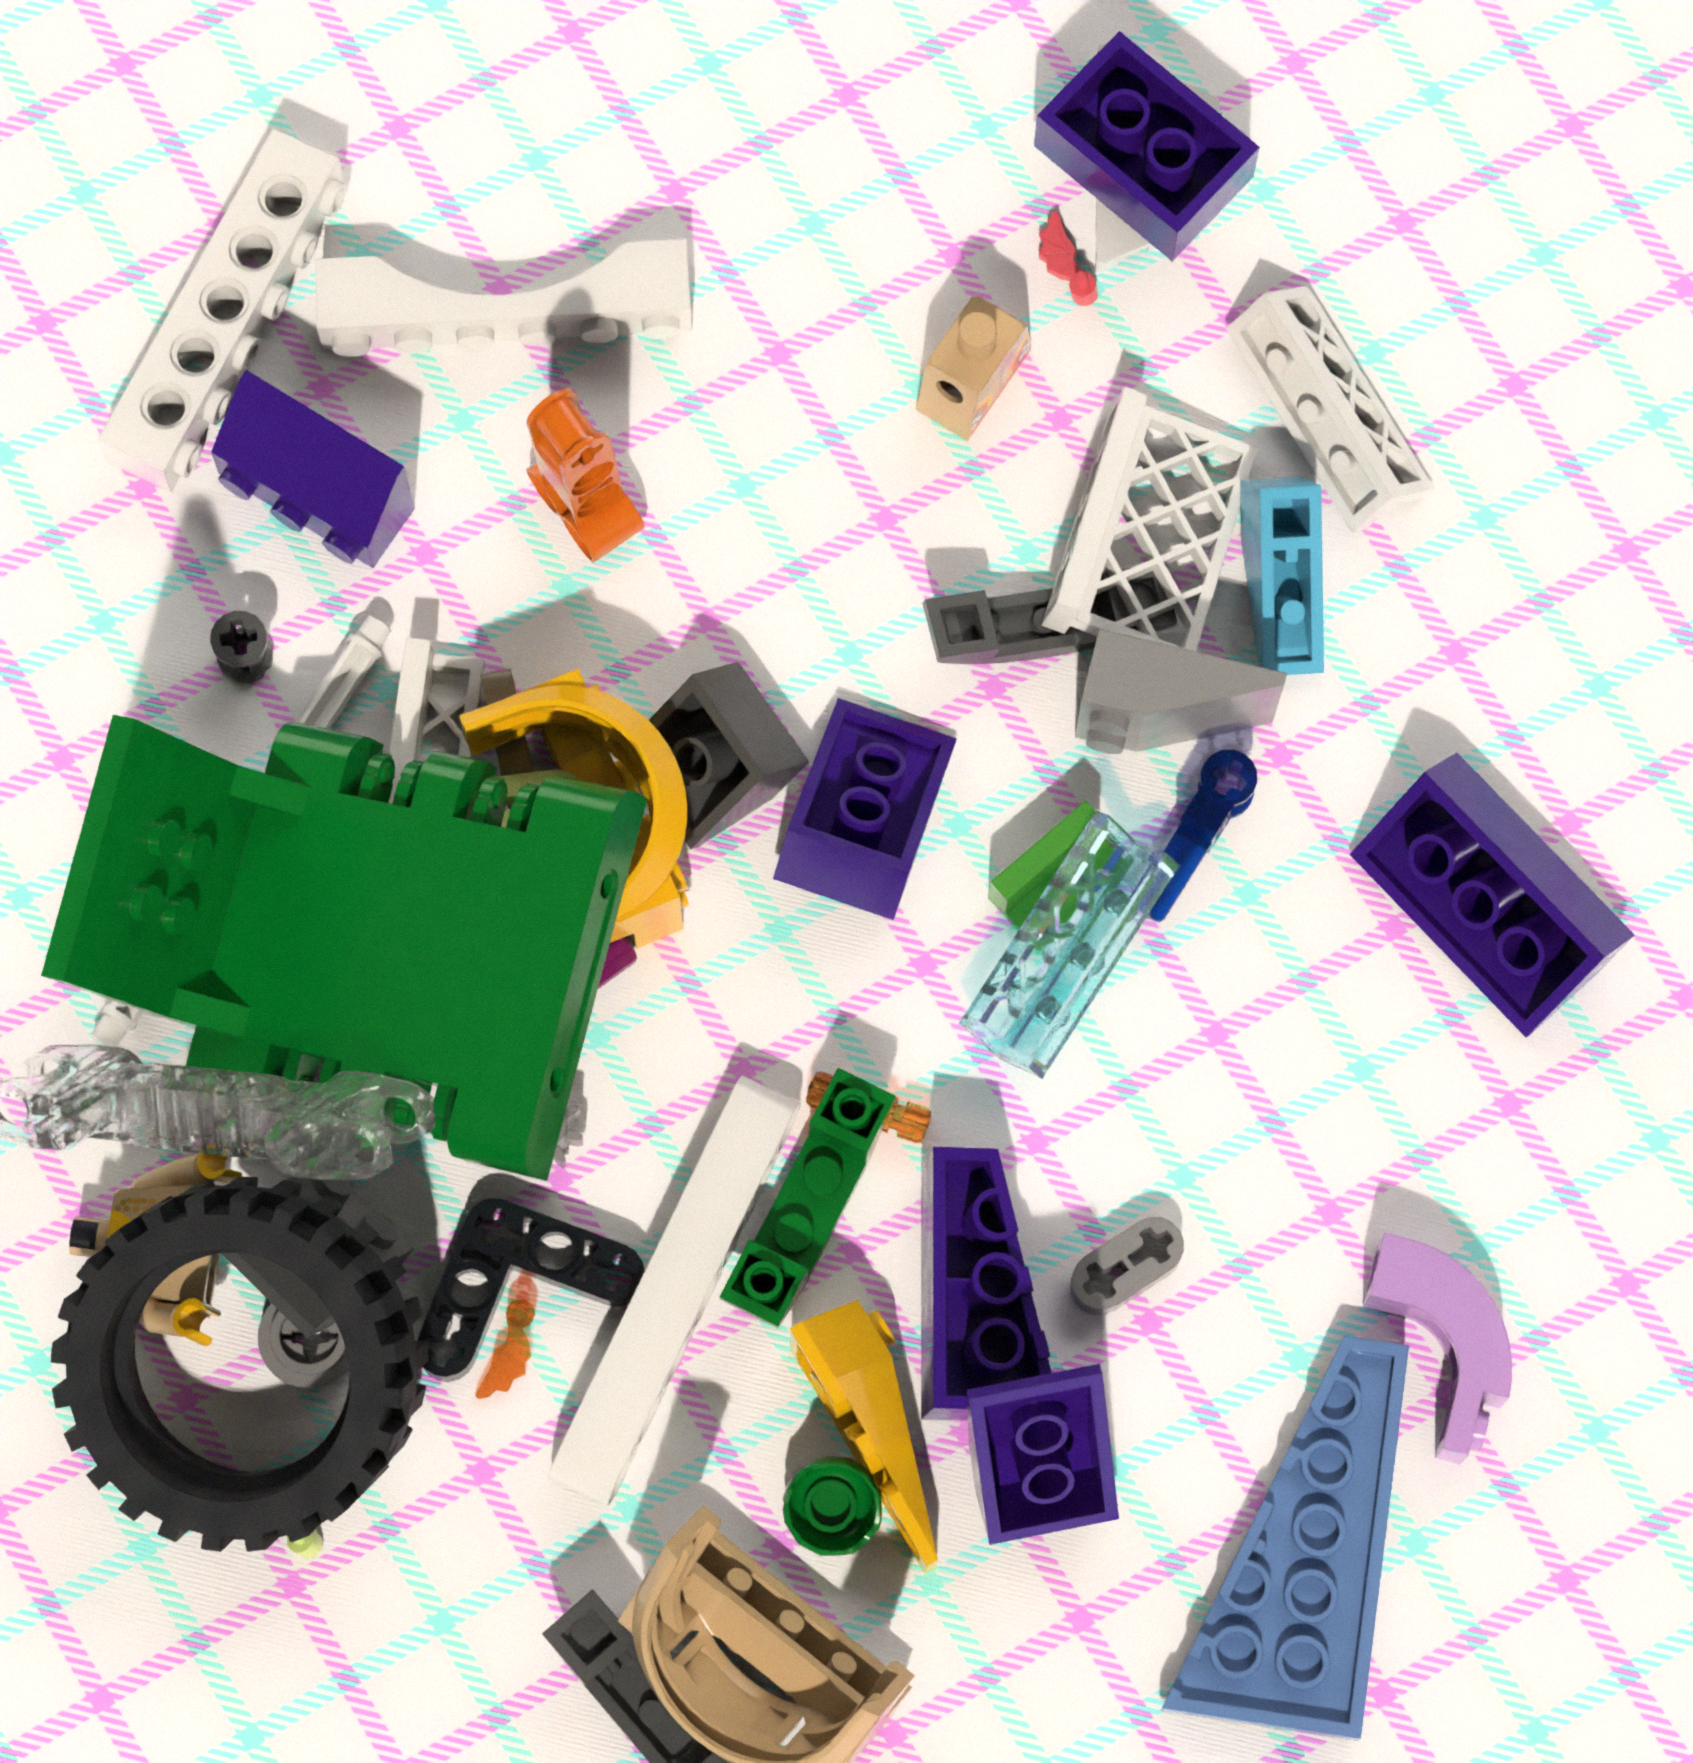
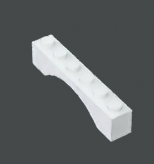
[314,238,692,357]

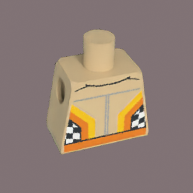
[916,295,1032,442]

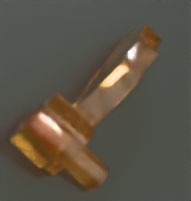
[475,1299,535,1399]

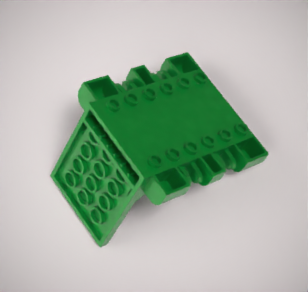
[41,714,648,1181]

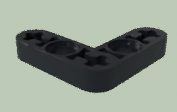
[417,1198,645,1382]

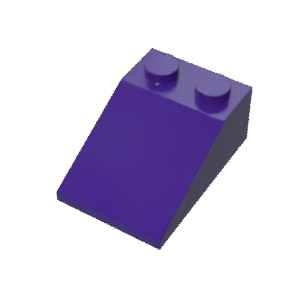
[773,698,957,920]
[967,1364,1119,1545]

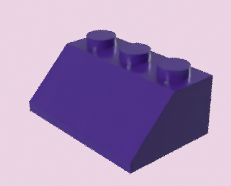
[211,370,415,568]

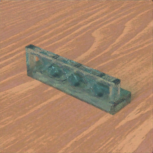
[959,810,1180,1079]

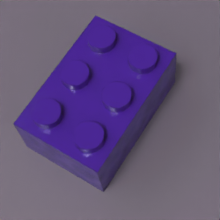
[1034,31,1260,262]

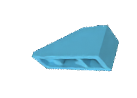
[1240,477,1324,675]

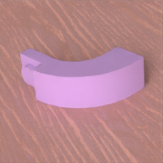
[1363,1232,1512,1464]

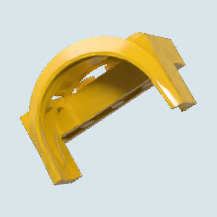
[459,668,689,949]

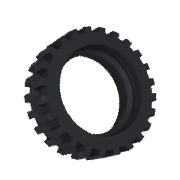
[50,1177,429,1552]

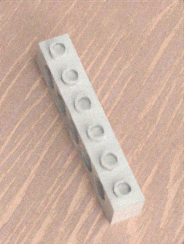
[97,128,347,493]

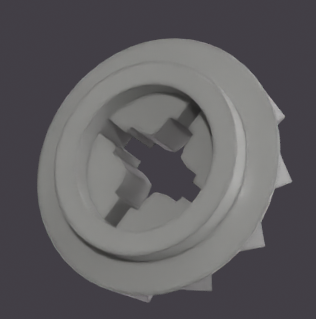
[258,1303,350,1391]

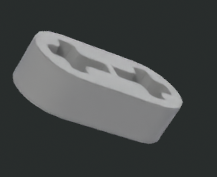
[1071,1217,1184,1315]

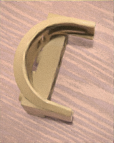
[617,1505,915,1763]

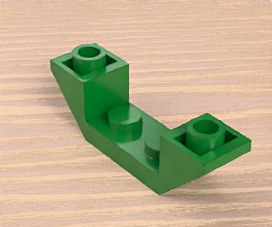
[719,1068,896,1329]

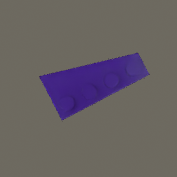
[921,1147,1052,1421]

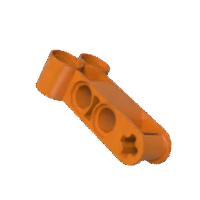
[526,388,645,563]

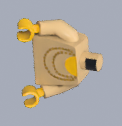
[69,1140,242,1346]

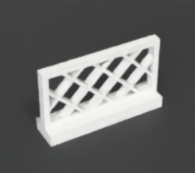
[1041,386,1258,651]

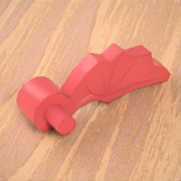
[1038,211,1098,306]

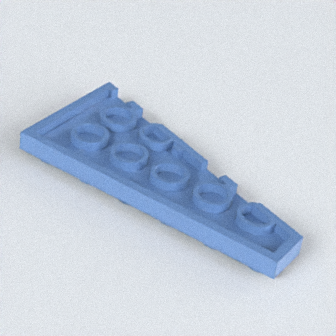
[1160,1336,1409,1741]

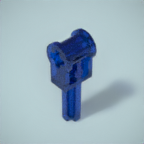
[1132,749,1258,923]

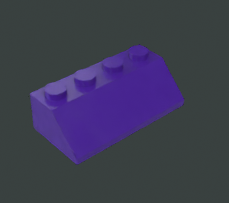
[1349,752,1635,1038]

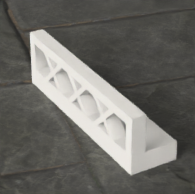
[1225,286,1435,532]
[388,637,485,804]

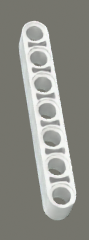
[548,1076,801,1506]

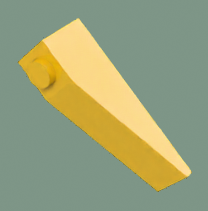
[790,1300,938,1575]

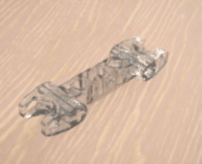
[0,1044,435,1180]

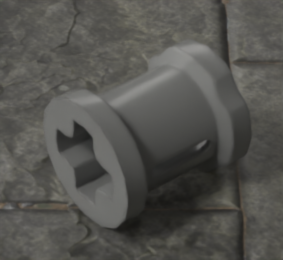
[210,611,274,684]

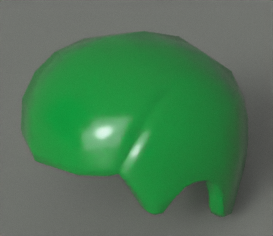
[782,1455,882,1556]

